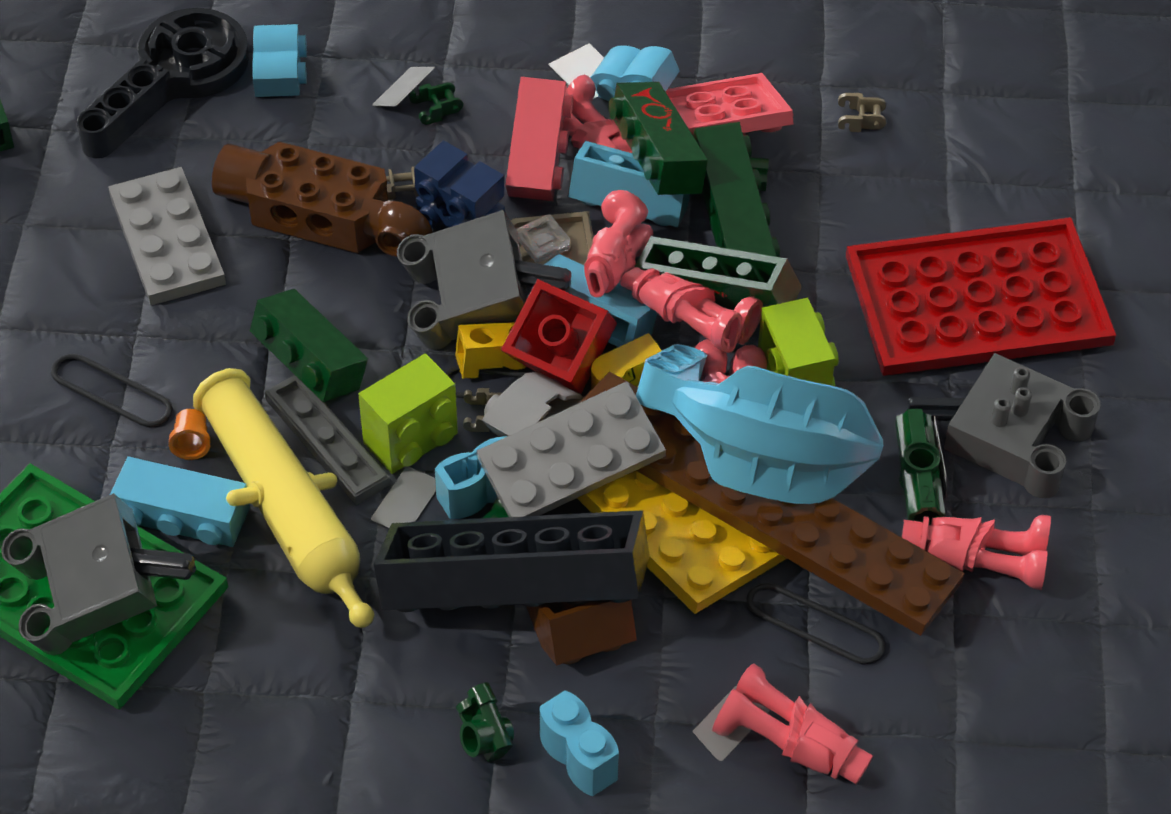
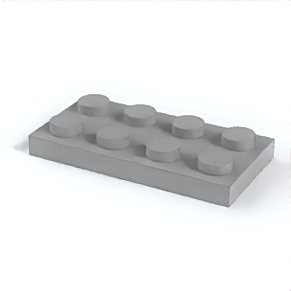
[108,167,226,305]
[477,381,666,517]

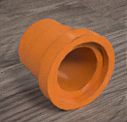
[169,409,210,460]

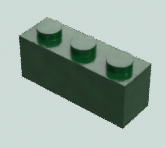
[249,288,368,402]

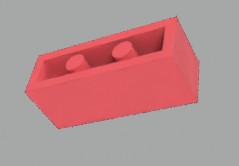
[505,77,573,201]

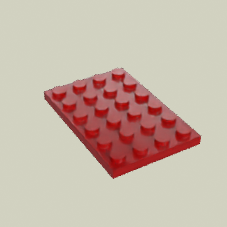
[846,217,1116,376]

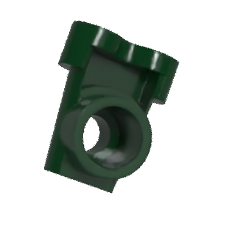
[456,682,514,762]

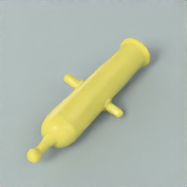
[193,368,374,628]

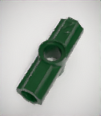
[895,409,945,525]

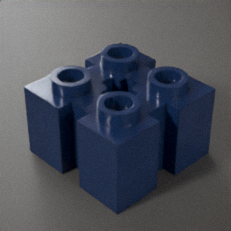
[414,140,505,231]

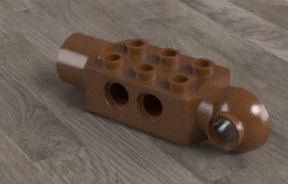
[212,142,433,257]

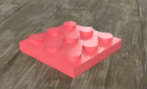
[666,73,794,135]

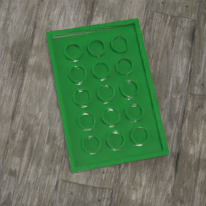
[0,463,229,710]

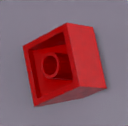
[501,279,617,394]

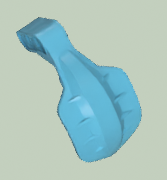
[636,344,884,504]

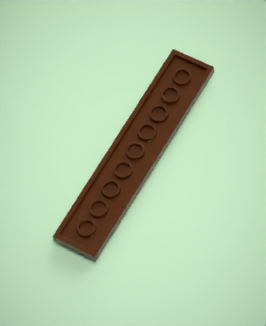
[579,372,965,636]

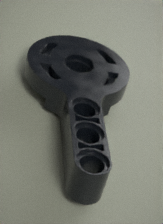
[76,8,249,159]

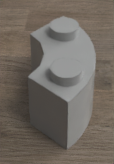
[482,372,584,437]

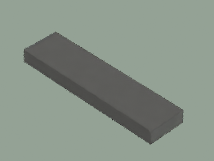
[265,375,390,505]

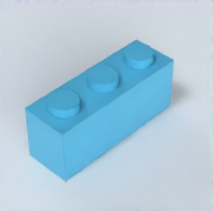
[568,141,690,227]
[531,254,657,347]
[110,456,250,547]

